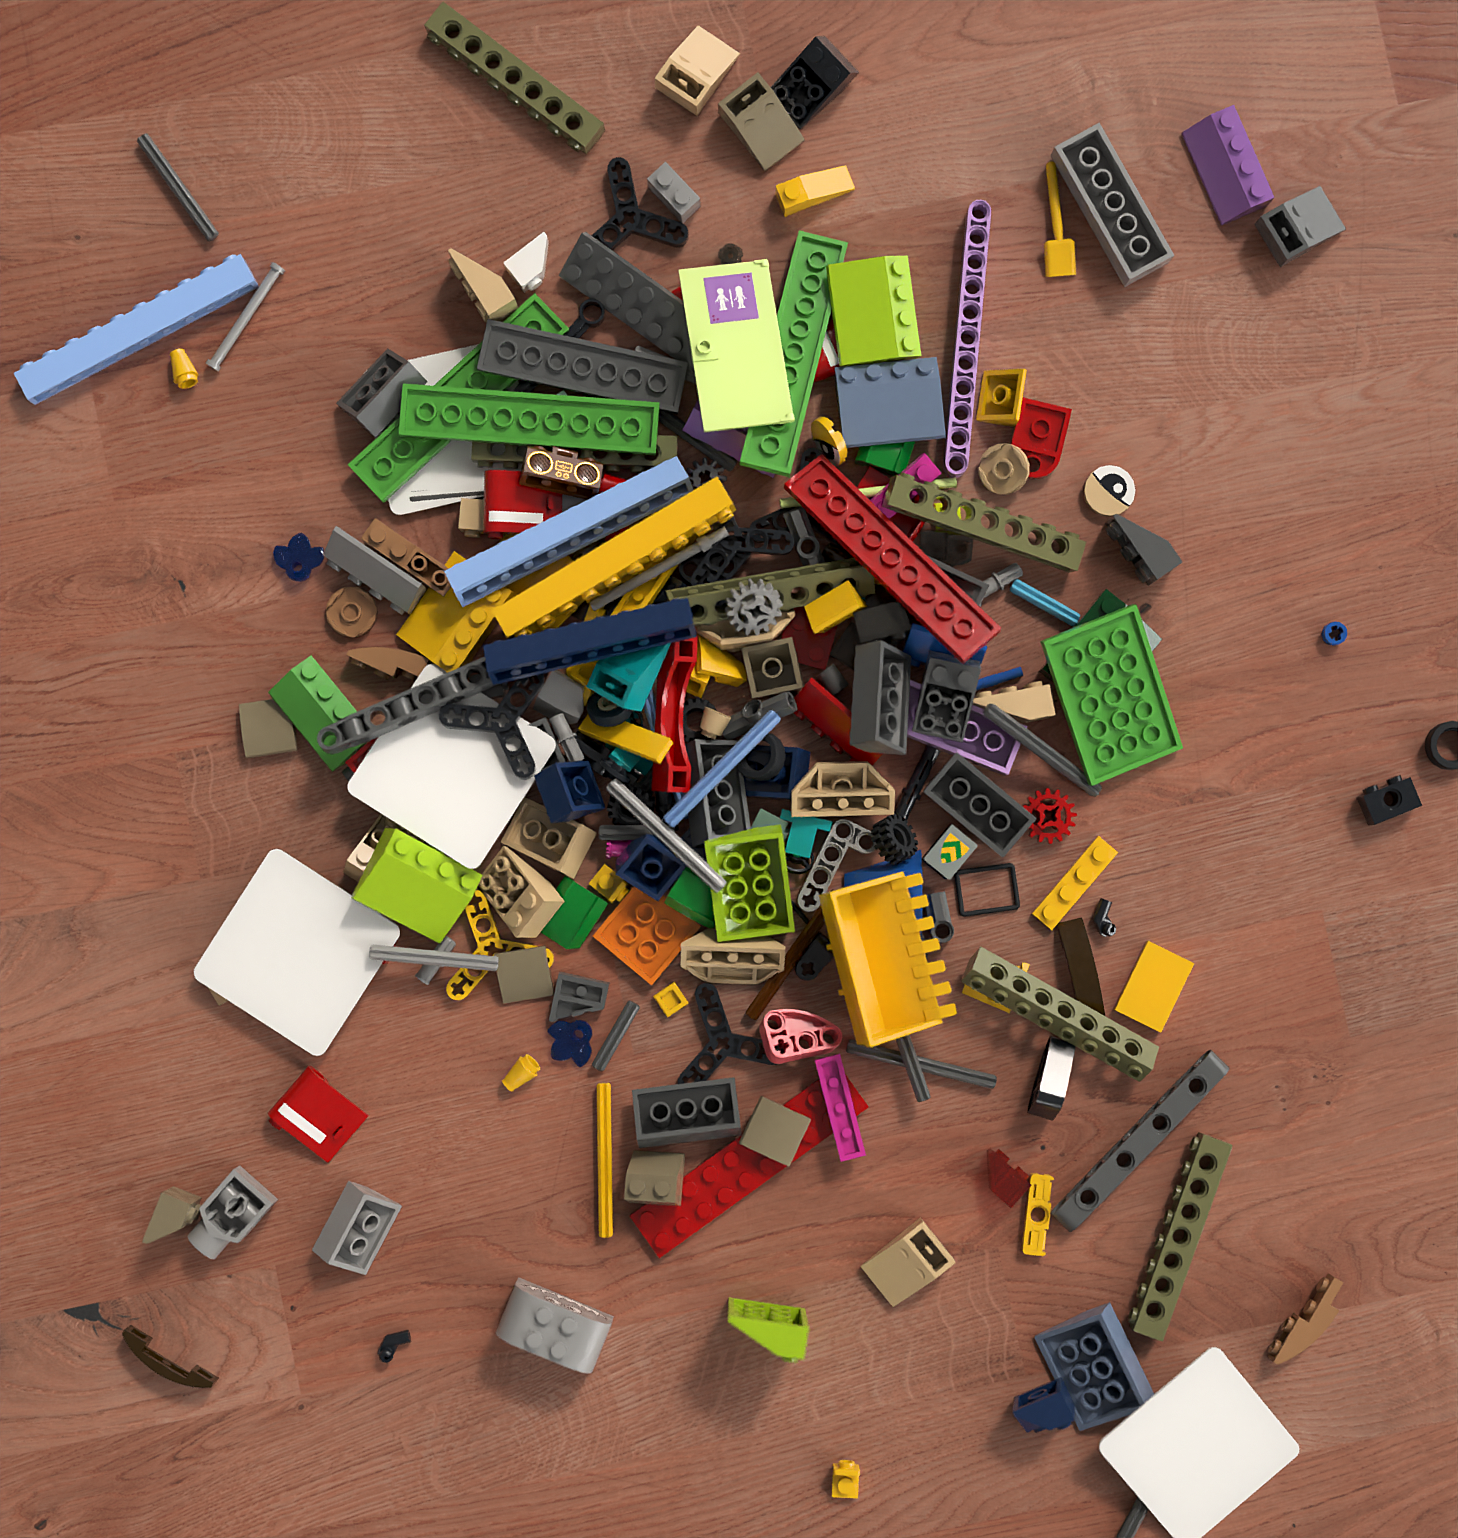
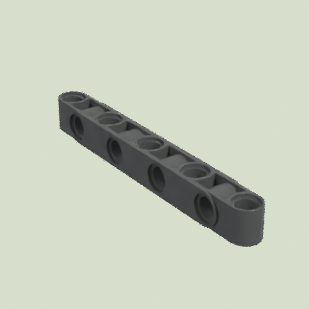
[317,657,501,755]
[1051,1049,1230,1232]

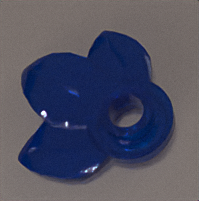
[273,533,324,582]
[547,1020,592,1067]

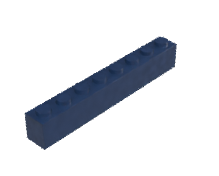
[483,597,697,685]

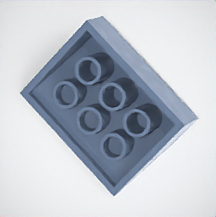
[835,357,946,448]
[1034,1302,1154,1431]

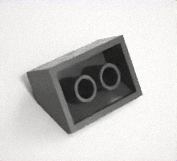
[336,348,428,437]

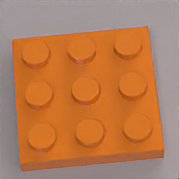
[593,887,701,986]

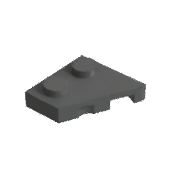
[549,972,610,1022]

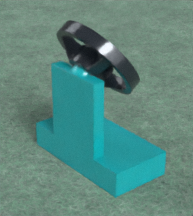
[599,743,653,784]
[780,809,832,874]

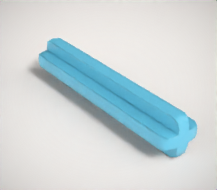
[1010,579,1080,626]

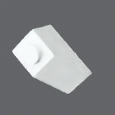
[504,232,549,293]

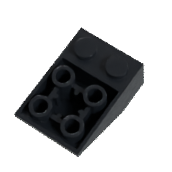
[770,36,859,130]

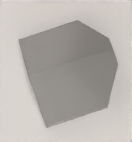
[533,670,584,725]

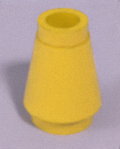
[170,349,199,389]
[502,1054,540,1092]

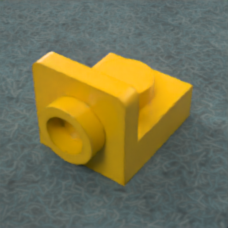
[589,864,629,903]
[832,1460,860,1498]

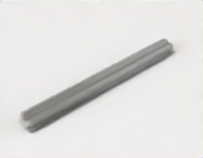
[606,779,726,893]

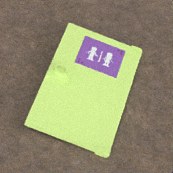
[678,259,795,433]

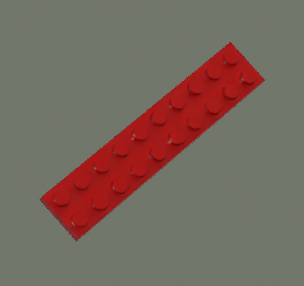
[784,454,1001,664]
[630,1074,869,1258]

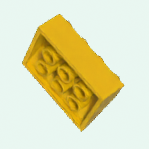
[396,551,517,673]

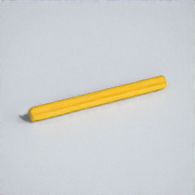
[597,1083,613,1238]

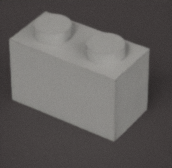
[647,162,701,223]

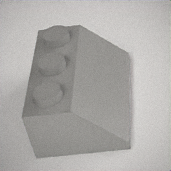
[312,1181,402,1275]

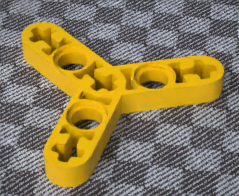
[446,889,554,1000]

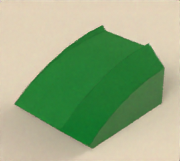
[854,441,915,477]
[664,866,716,929]
[541,875,609,949]

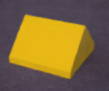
[976,369,1027,427]
[804,580,868,634]

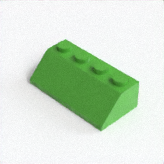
[268,655,369,772]

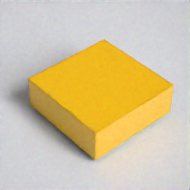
[653,981,689,1018]

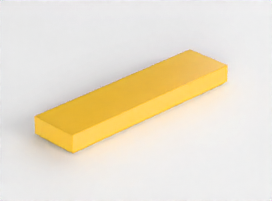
[578,714,673,764]

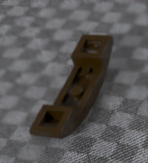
[1057,917,1105,1016]
[122,1325,219,1388]

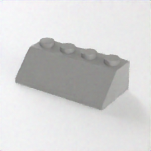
[323,526,427,615]

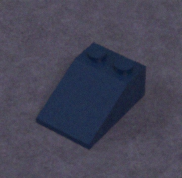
[743,745,811,802]

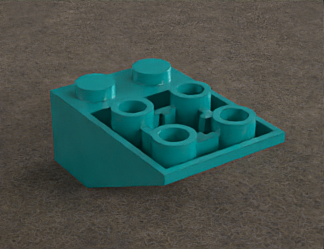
[586,643,671,712]

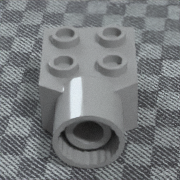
[187,1166,278,1259]

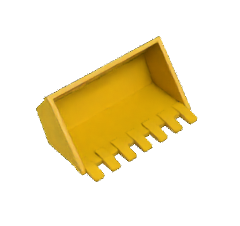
[818,871,957,1047]

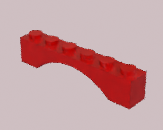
[652,636,698,793]

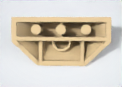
[695,608,795,652]
[791,761,895,817]
[681,929,785,984]

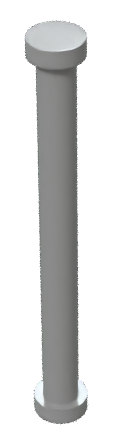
[205,262,285,372]

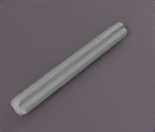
[369,945,499,971]

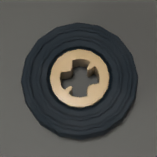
[587,692,633,727]

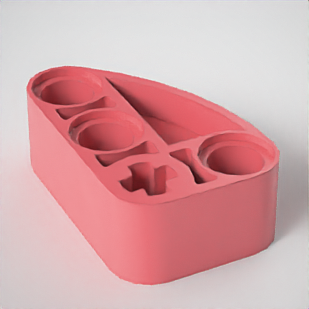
[759,1009,842,1064]

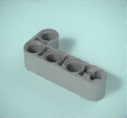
[797,819,876,912]

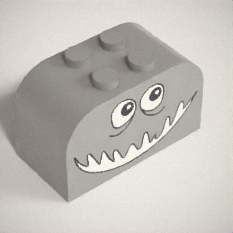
[495,1277,614,1373]

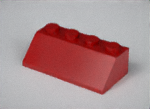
[793,678,883,766]

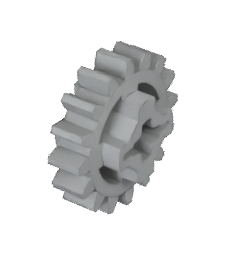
[725,579,783,635]

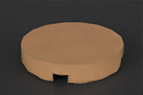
[326,587,378,638]

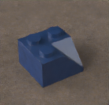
[534,761,606,823]
[616,834,687,901]
[1013,1377,1075,1433]

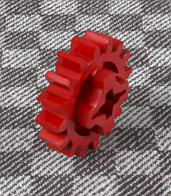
[1023,788,1077,844]

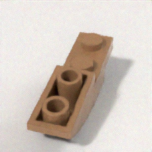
[360,518,451,597]
[346,647,432,681]
[1268,1273,1343,1365]

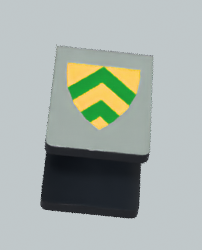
[922,824,978,879]

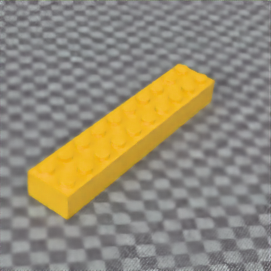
[492,477,736,639]

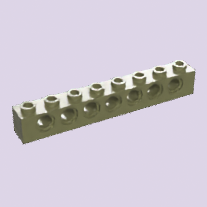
[424,1,605,155]
[471,435,678,474]
[882,473,1086,573]
[666,558,875,625]
[961,946,1159,1082]
[1128,1132,1233,1342]

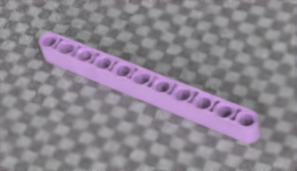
[943,200,991,478]

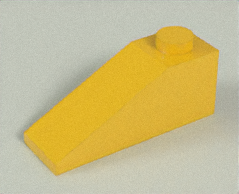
[775,165,855,217]

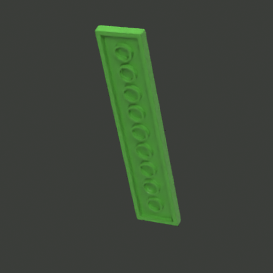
[739,230,848,478]
[348,293,570,503]
[399,384,660,455]

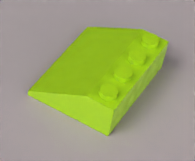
[826,256,921,366]
[704,824,795,942]
[351,828,483,943]
[728,1297,809,1362]

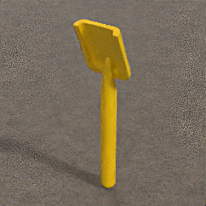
[1044,161,1076,277]

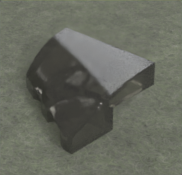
[919,530,973,567]

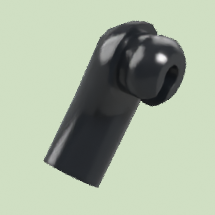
[1093,898,1116,937]
[378,1330,411,1363]

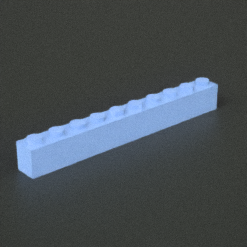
[14,254,259,405]
[444,456,693,607]

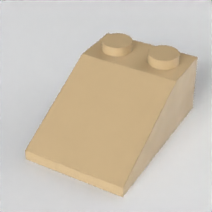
[501,797,597,879]

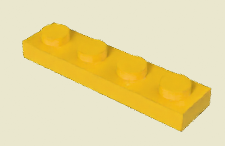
[1031,836,1118,930]

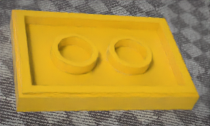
[1113,941,1194,1033]

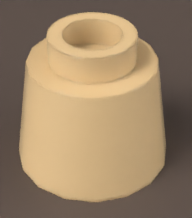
[700,707,731,739]

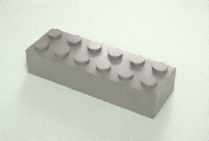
[1051,123,1174,287]

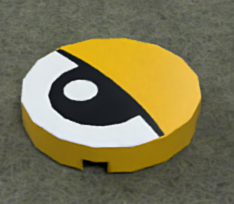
[811,417,847,466]

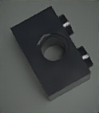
[1356,775,1422,826]

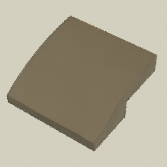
[239,699,297,758]
[494,945,554,1003]
[739,1096,811,1166]

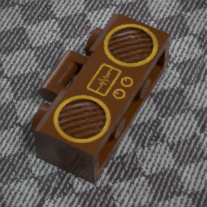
[519,446,603,500]

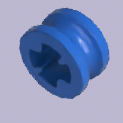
[1321,622,1348,646]

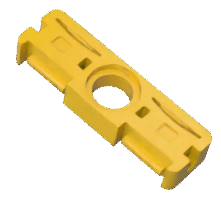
[1021,1173,1054,1256]

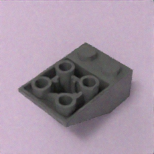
[1254,186,1346,268]
[1105,514,1183,586]
[912,650,981,742]

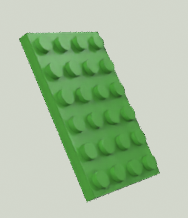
[1040,604,1183,786]

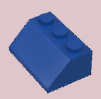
[902,623,987,668]

